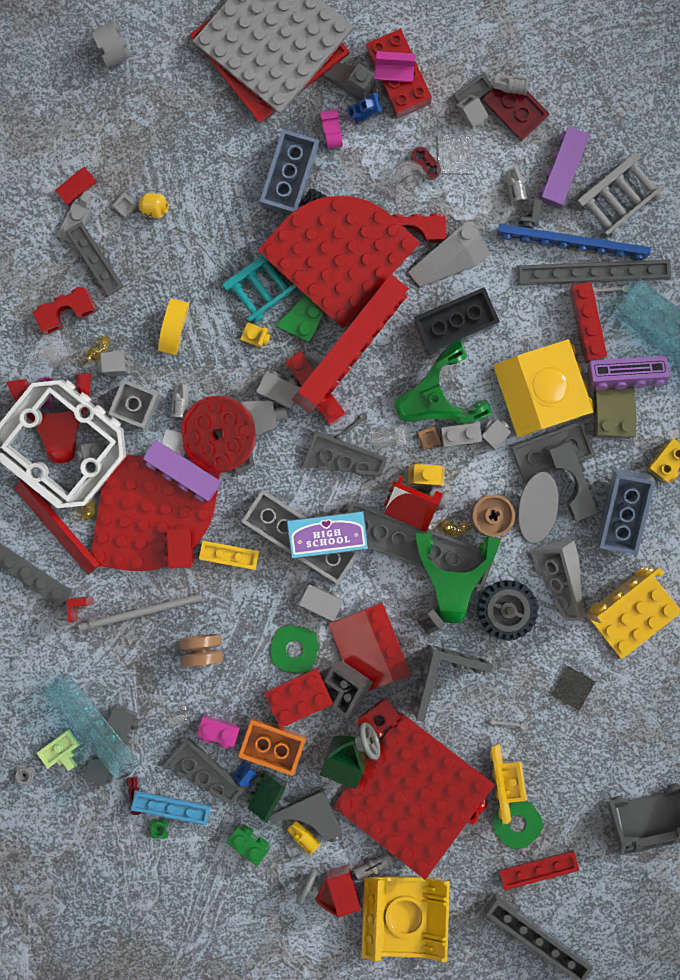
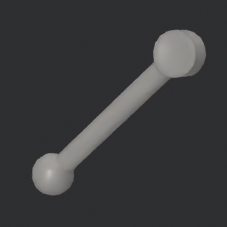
[593,285,629,294]
[488,718,528,730]

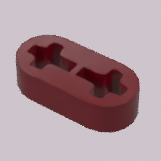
[411,147,441,180]

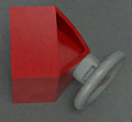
[296,864,361,917]

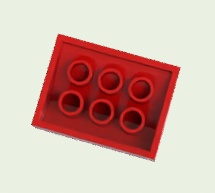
[328,602,411,691]

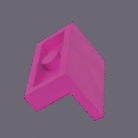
[375,51,415,83]

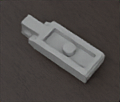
[57,191,93,245]

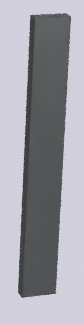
[518,259,671,285]

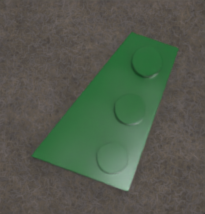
[275,295,325,343]

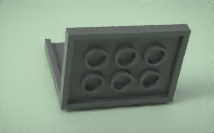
[410,644,493,722]

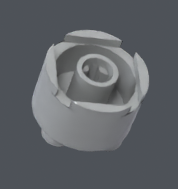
[91,21,131,67]

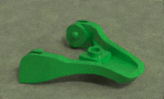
[394,337,492,423]
[415,533,501,623]

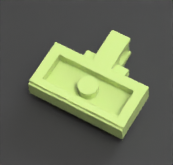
[37,730,80,771]

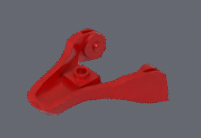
[6,373,91,463]

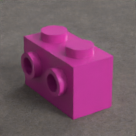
[197,715,241,749]

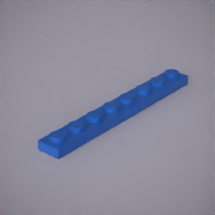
[497,224,651,260]

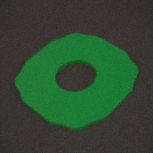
[270,625,319,673]
[492,801,544,850]

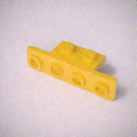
[490,744,527,824]

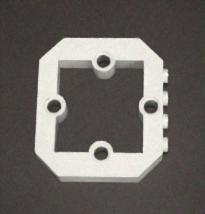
[0,380,126,508]

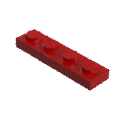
[499,850,579,890]

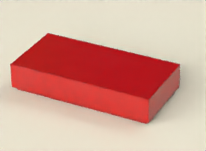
[55,166,97,206]

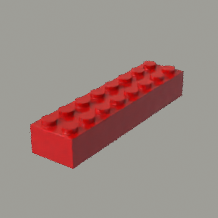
[291,274,409,414]

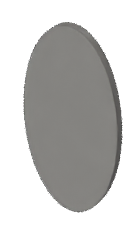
[518,472,559,543]

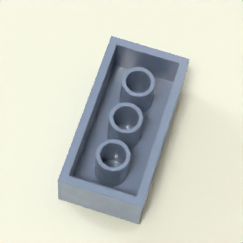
[259,129,319,215]
[596,469,656,555]

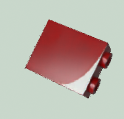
[384,476,443,532]

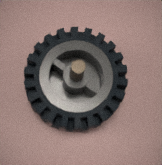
[477,580,539,641]

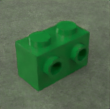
[226,823,270,866]

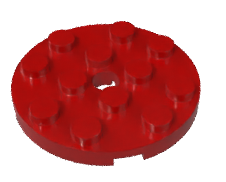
[181,395,256,473]

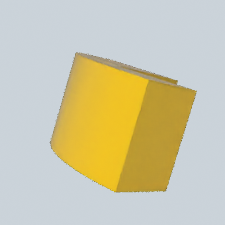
[158,298,189,355]

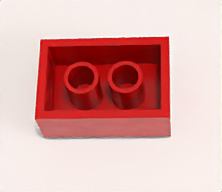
[264,667,333,729]

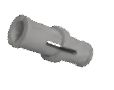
[354,852,394,881]

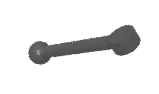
[335,413,367,440]

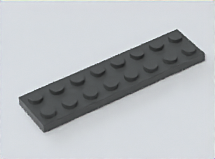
[347,501,493,590]

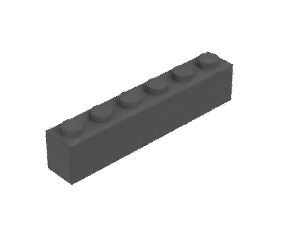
[484,894,593,980]

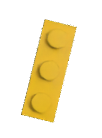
[199,540,259,570]

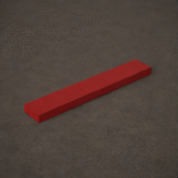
[14,479,100,575]

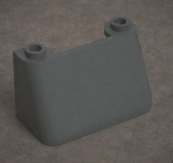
[608,783,680,855]

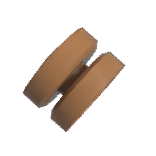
[470,494,515,537]
[179,634,224,667]

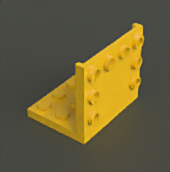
[585,566,680,659]

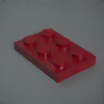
[483,73,550,142]

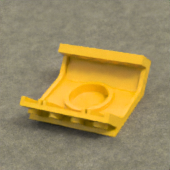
[493,339,594,438]
[361,876,450,962]

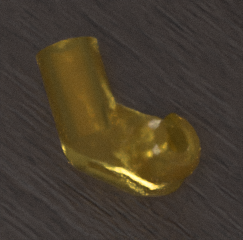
[87,336,110,360]
[81,499,95,521]
[441,520,470,537]

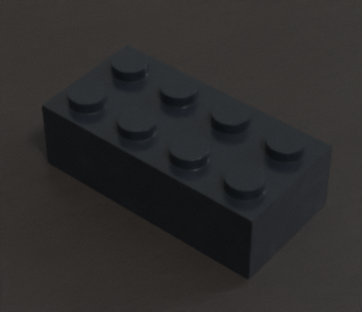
[413,287,500,355]

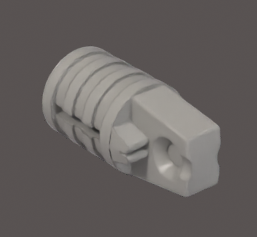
[493,75,529,96]
[506,168,528,205]
[170,384,189,419]

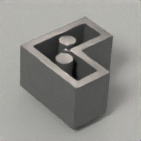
[324,661,373,719]

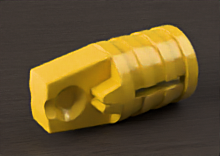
[287,821,321,856]

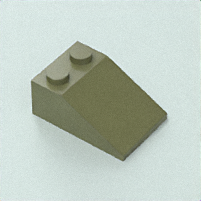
[594,387,637,438]

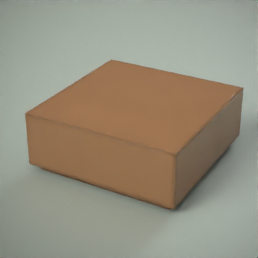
[417,425,442,451]

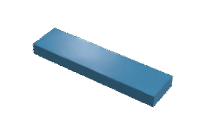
[131,790,211,826]

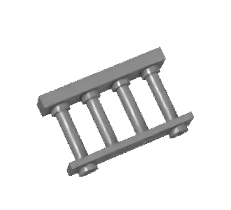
[575,152,666,239]

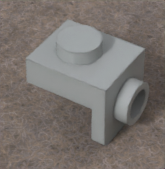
[74,441,104,467]

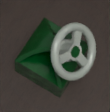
[320,722,380,789]

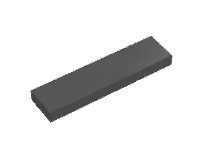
[65,221,124,297]

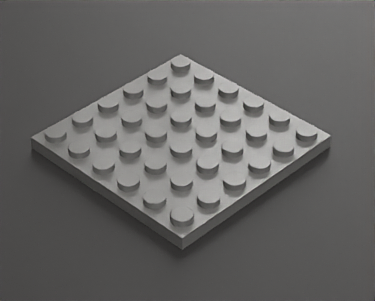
[193,0,354,115]

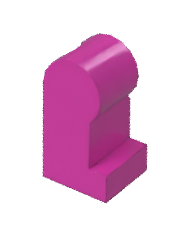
[320,109,343,149]

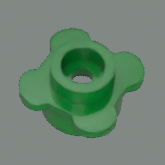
[149,819,169,839]

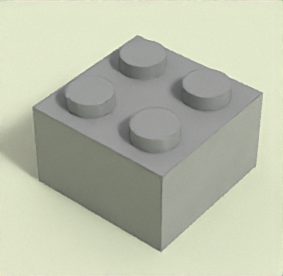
[108,379,161,430]

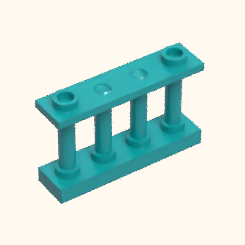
[222,255,299,323]

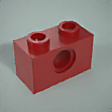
[356,697,401,738]

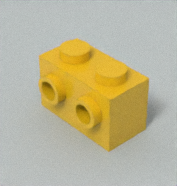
[646,438,680,483]

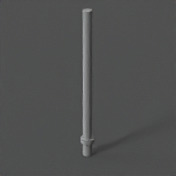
[78,594,203,631]

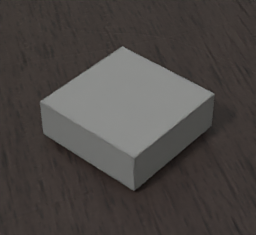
[112,192,139,220]

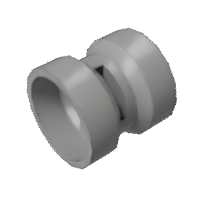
[428,485,450,511]

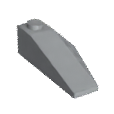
[408,221,490,287]
[530,540,583,621]

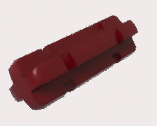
[126,776,141,815]

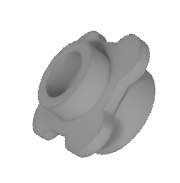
[14,765,35,786]

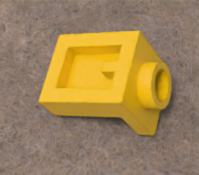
[240,322,271,349]

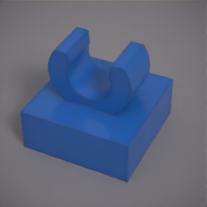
[232,760,259,787]

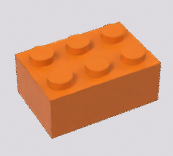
[238,717,307,776]

